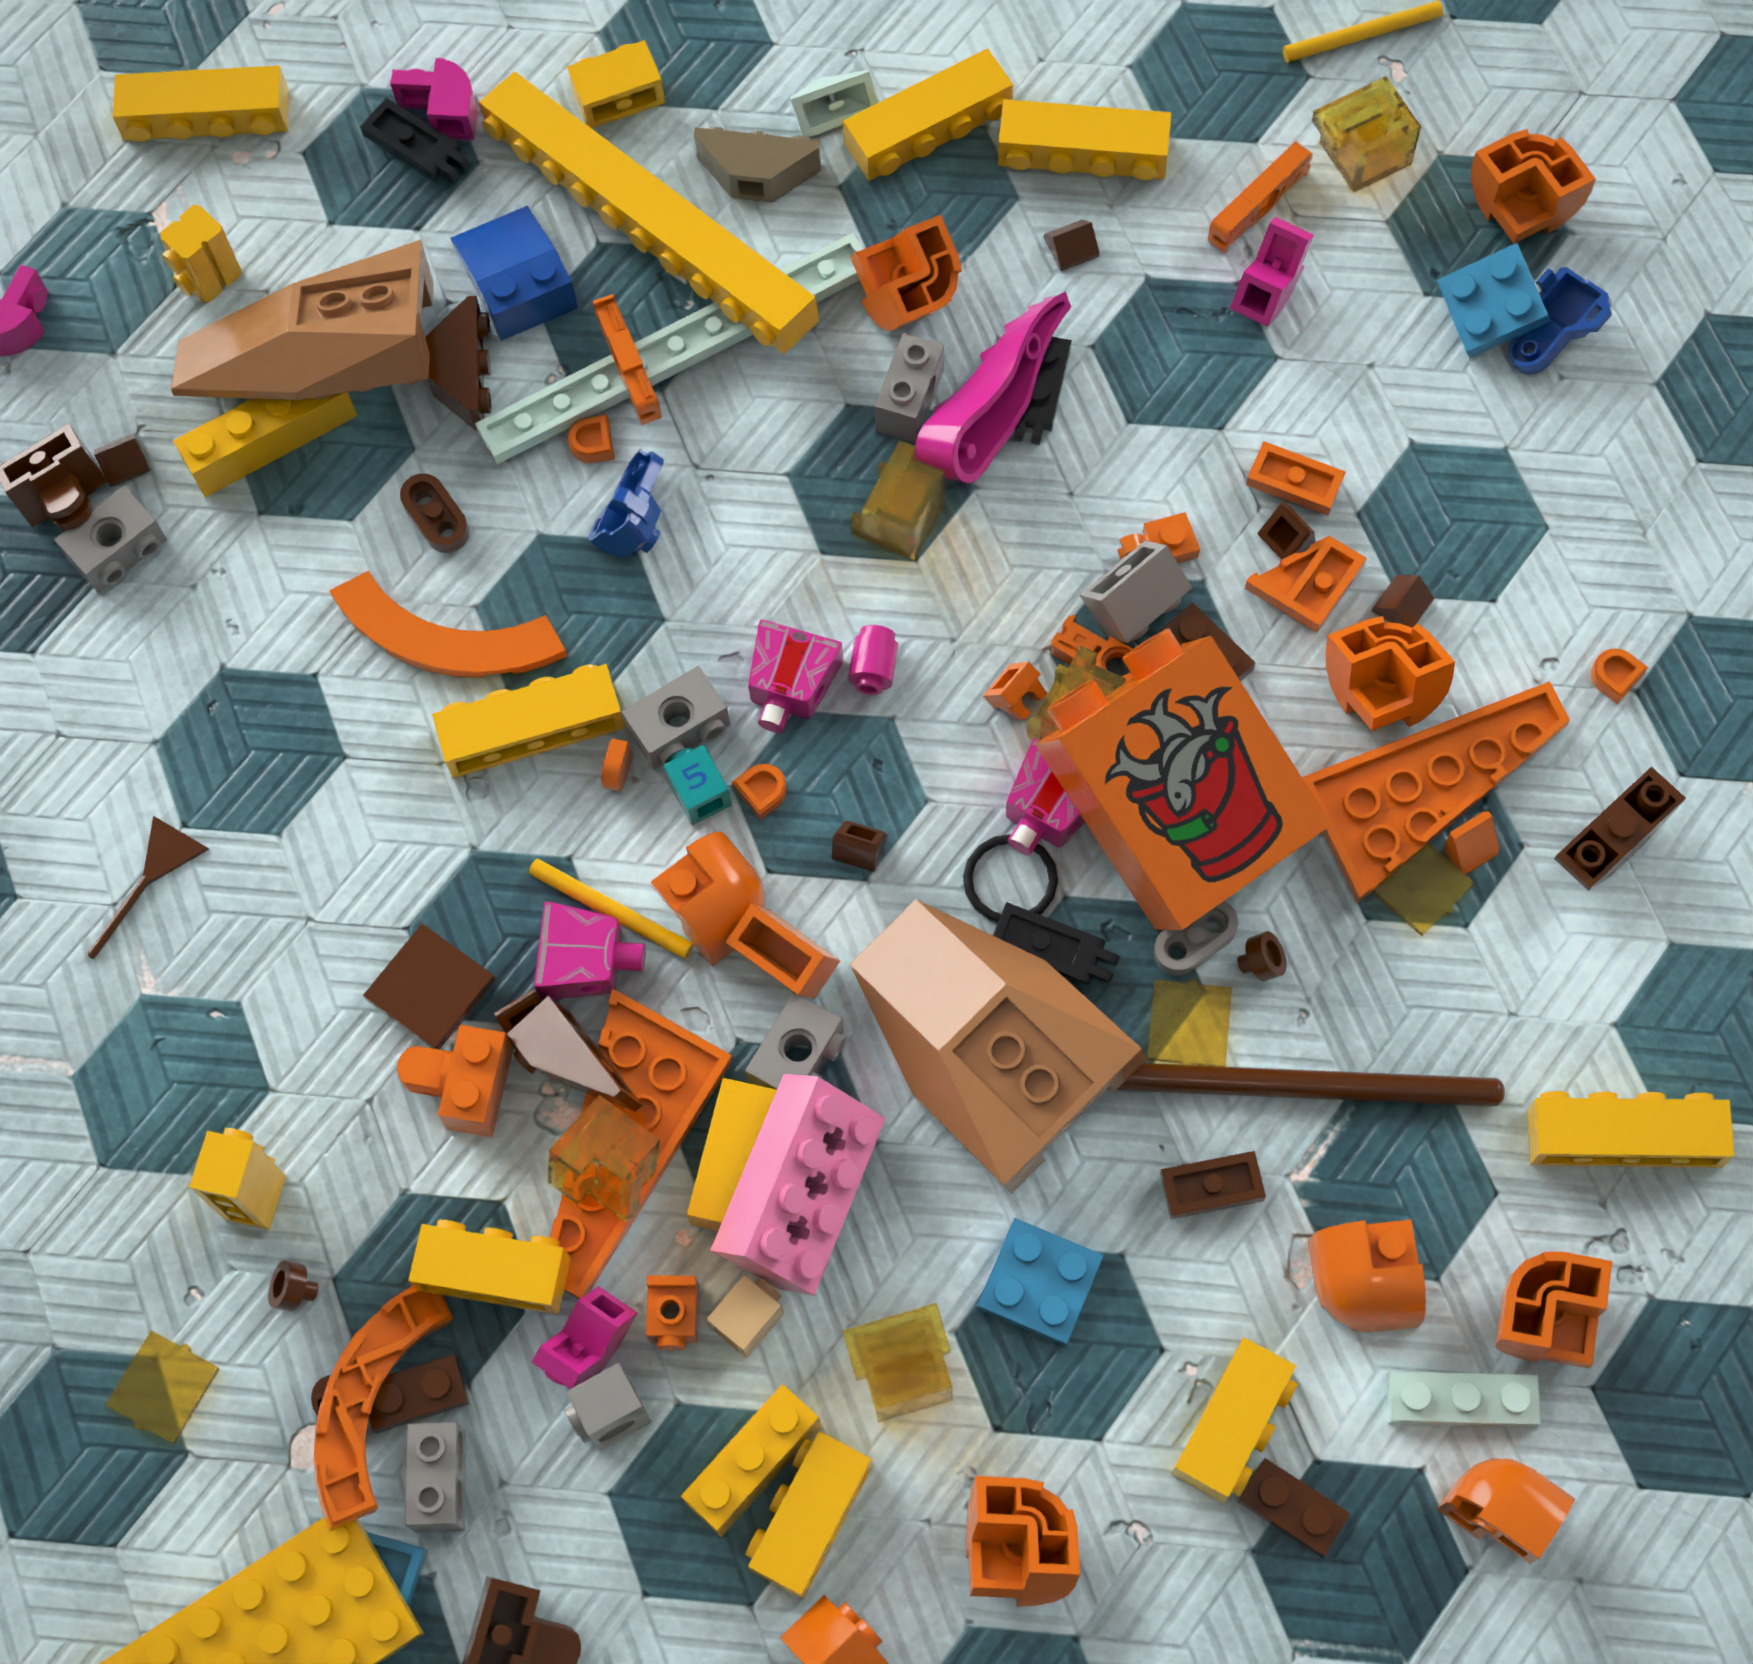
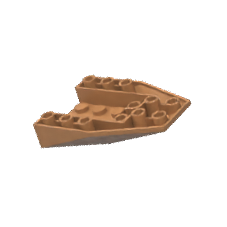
[171,240,434,400]
[850,899,1147,1194]

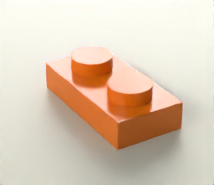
[1246,441,1346,516]

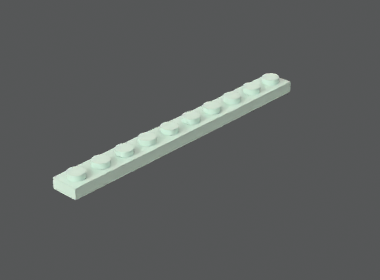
[475,233,863,465]

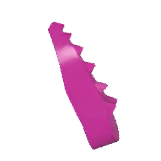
[916,292,1071,483]

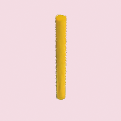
[1282,1,1443,63]
[528,858,694,960]

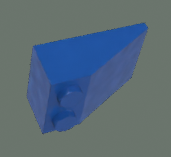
[451,205,578,341]

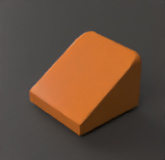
[1443,811,1499,875]

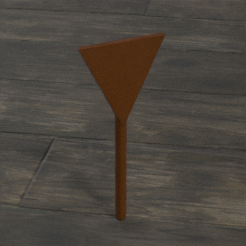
[88,816,209,959]

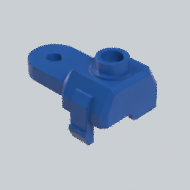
[1508,267,1612,374]
[588,449,664,558]

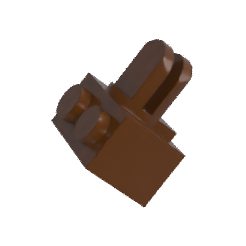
[0,423,107,531]
[462,1576,581,1664]

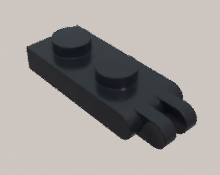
[360,97,469,183]
[1014,337,1072,445]
[993,902,1120,985]

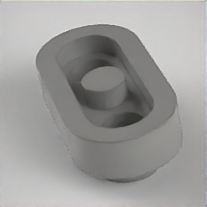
[1154,901,1238,976]

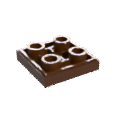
[363,924,496,1050]

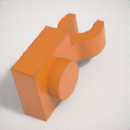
[1118,512,1200,563]

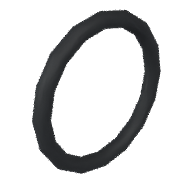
[963,834,1058,922]

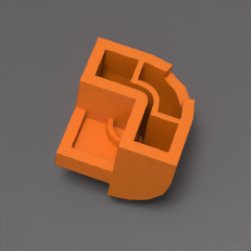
[1471,129,1596,244]
[850,215,962,331]
[1325,616,1455,731]
[651,832,765,967]
[1308,1219,1426,1332]
[1496,1251,1612,1369]
[1436,1458,1575,1564]
[966,1476,1080,1607]

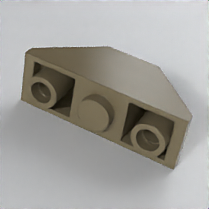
[694,127,822,202]

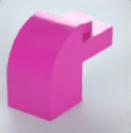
[390,58,478,140]
[1230,217,1314,327]
[0,265,48,356]
[532,1286,637,1389]

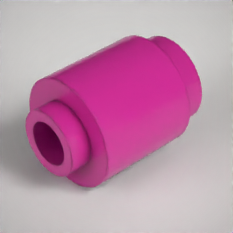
[848,625,898,695]

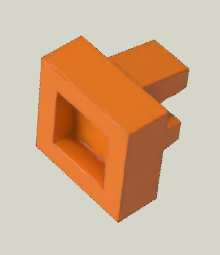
[983,662,1047,720]

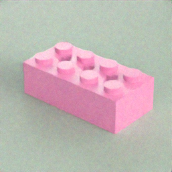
[710,1074,886,1295]

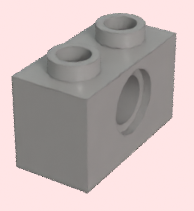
[874,333,944,443]
[54,486,167,593]
[621,665,730,770]
[745,992,846,1090]
[564,1363,652,1451]

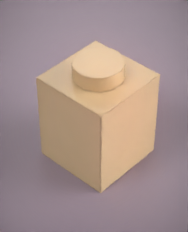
[706,1274,784,1359]

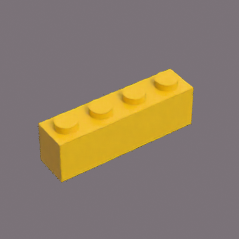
[843,48,1013,181]
[113,65,289,142]
[998,99,1171,180]
[173,392,357,497]
[432,664,626,778]
[1527,1091,1734,1168]

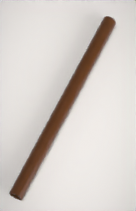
[1106,1063,1505,1107]

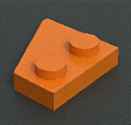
[1245,536,1367,633]

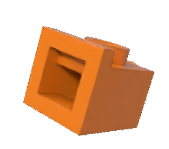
[646,1275,700,1351]

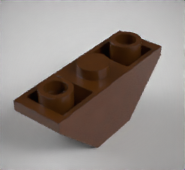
[425,296,492,431]
[1554,766,1686,891]

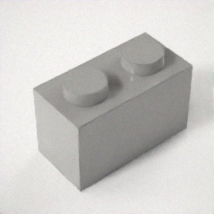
[1080,540,1193,643]

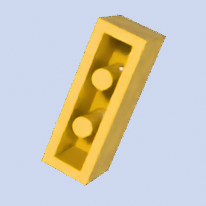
[687,1078,777,1231]
[189,1128,286,1230]
[408,1220,571,1315]
[1171,1337,1298,1504]
[681,1384,822,1538]
[745,1431,873,1600]

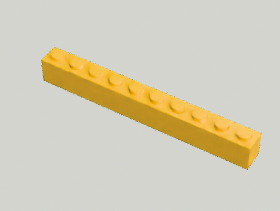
[479,71,819,354]

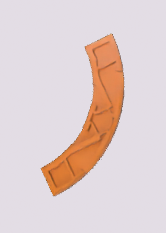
[329,571,568,678]
[313,1286,453,1532]

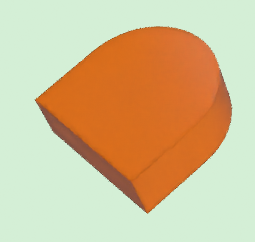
[567,414,615,463]
[1591,649,1649,705]
[601,738,634,791]
[732,764,787,820]

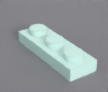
[1387,1371,1541,1427]

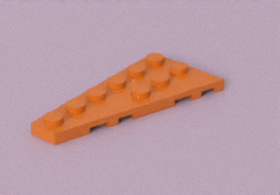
[1302,681,1570,904]
[550,988,733,1300]

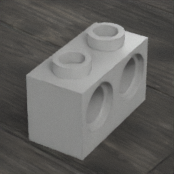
[405,1422,466,1532]

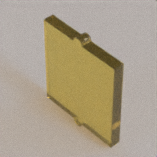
[1372,842,1474,936]
[1147,979,1232,1067]
[105,1330,220,1444]

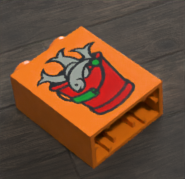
[1035,628,1332,930]

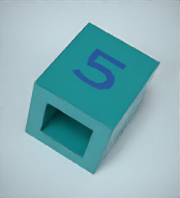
[663,744,732,825]

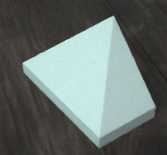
[790,70,878,138]

